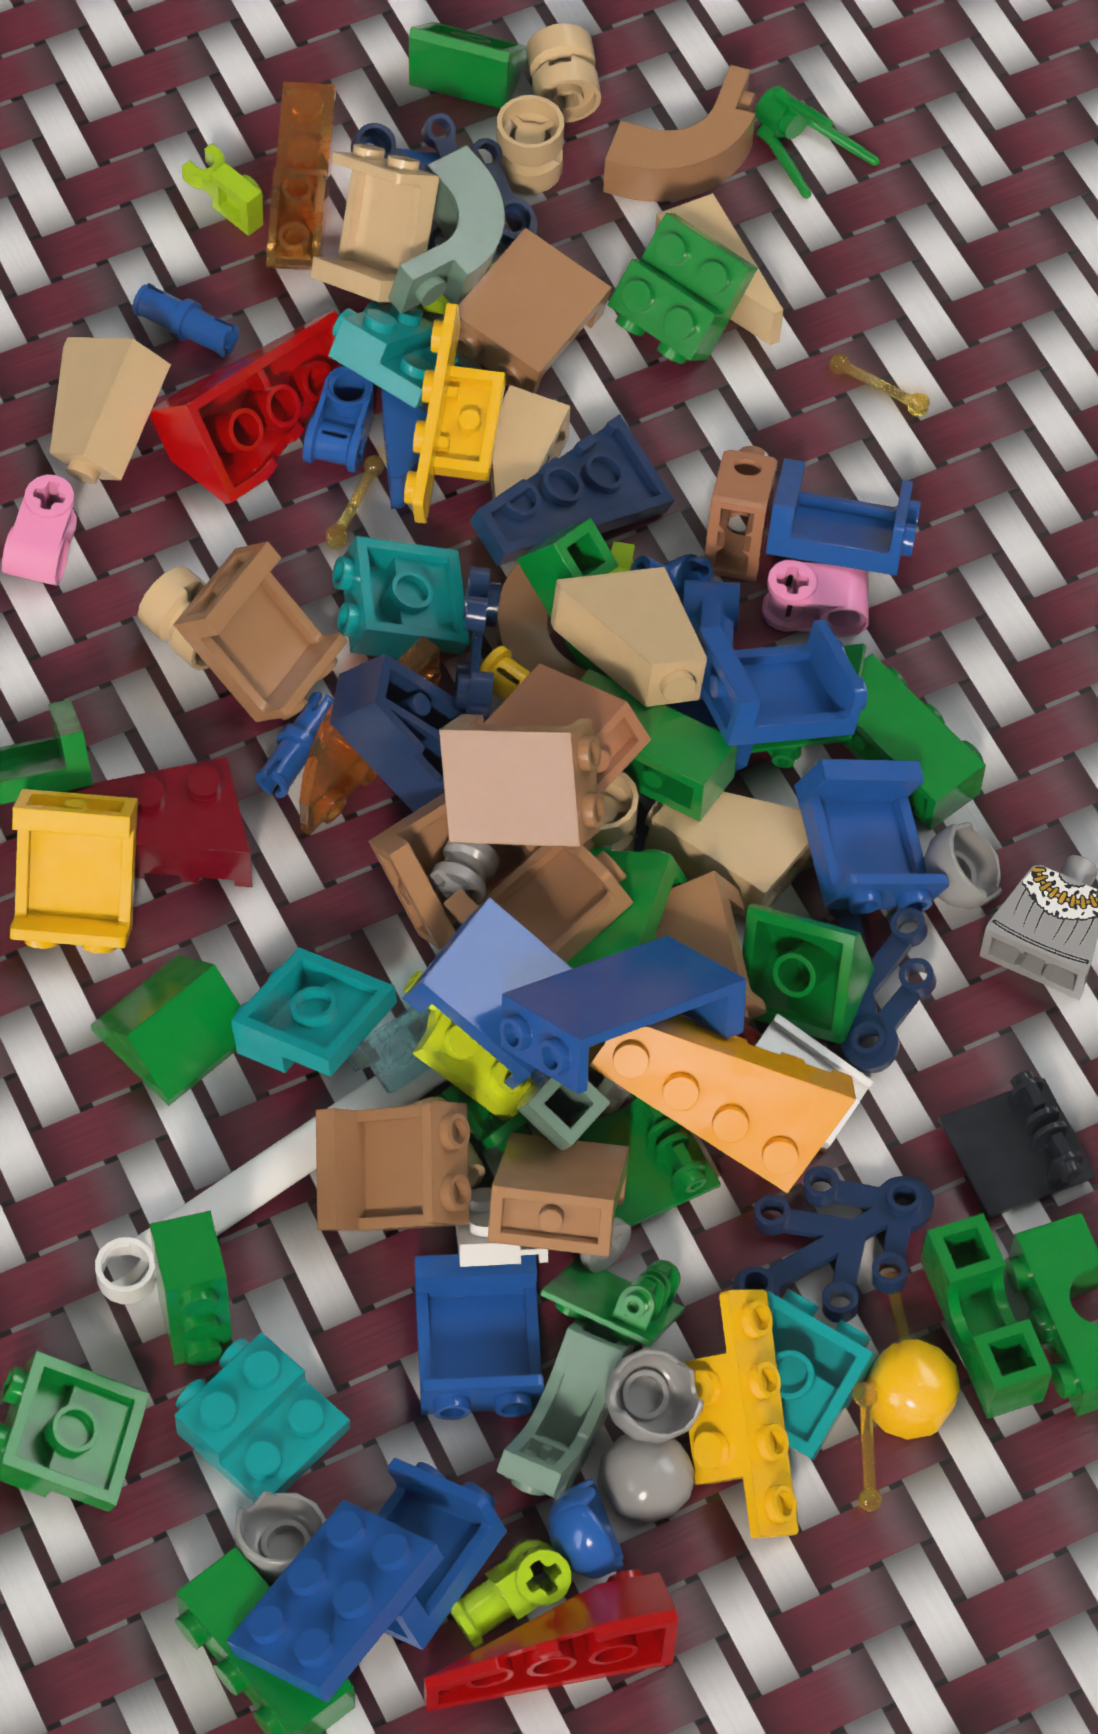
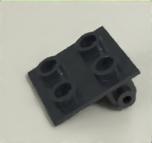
[938,1070,1096,1218]

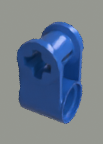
[302,365,374,473]

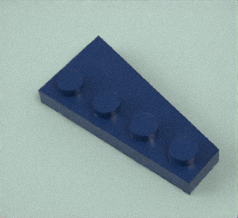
[469,414,675,566]

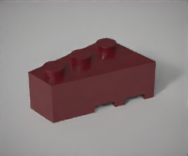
[63,757,253,887]

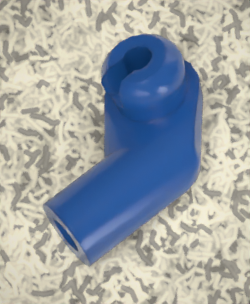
[630,554,713,597]

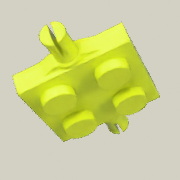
[404,970,533,1122]

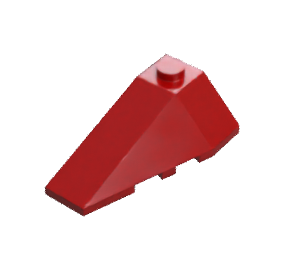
[149,310,343,504]
[424,1570,679,1712]

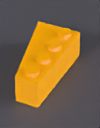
[589,1015,856,1193]

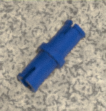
[132,283,240,357]
[255,692,334,798]

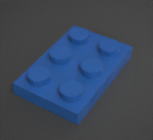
[227,1499,444,1703]

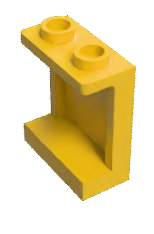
[10,789,138,953]

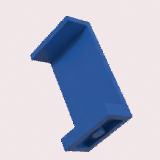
[500,935,746,1094]

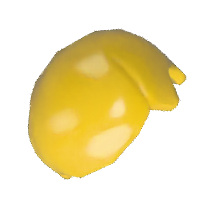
[864,1339,961,1440]

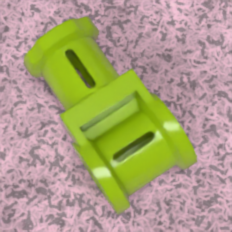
[450,1539,571,1648]

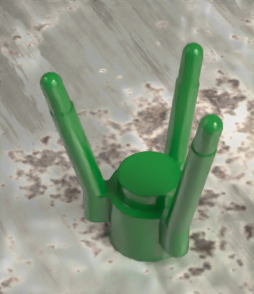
[754,86,880,199]

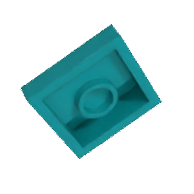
[328,300,468,408]
[332,536,470,660]
[231,947,397,1077]
[767,1289,878,1460]
[175,1332,350,1503]

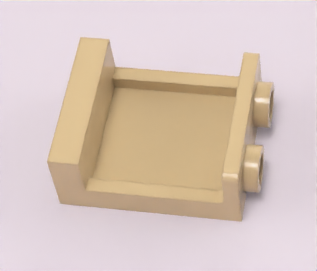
[310,144,440,302]

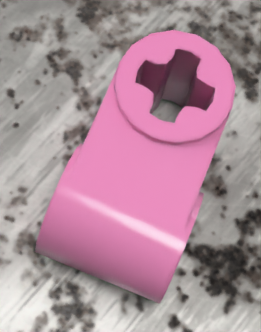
[2,475,77,586]
[761,560,869,637]

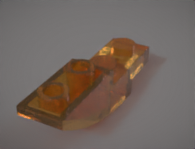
[266,81,336,270]
[299,636,441,836]

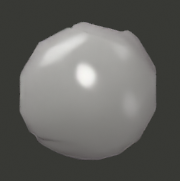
[924,822,1002,909]
[605,1348,704,1443]
[597,1434,695,1523]
[235,1491,327,1583]

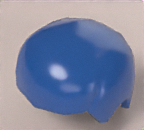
[548,1479,624,1579]

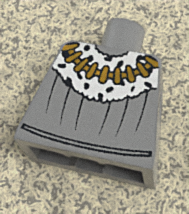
[979,855,1098,1000]

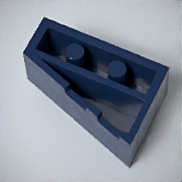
[329,654,488,812]

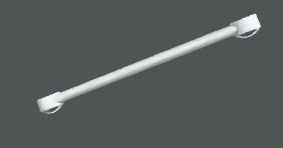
[95,1050,447,1304]

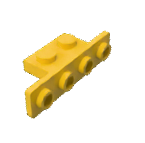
[404,303,506,524]
[683,1289,798,1539]

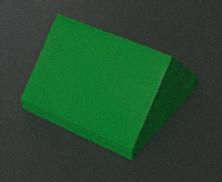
[409,22,528,109]
[742,903,875,1044]
[91,955,241,1106]

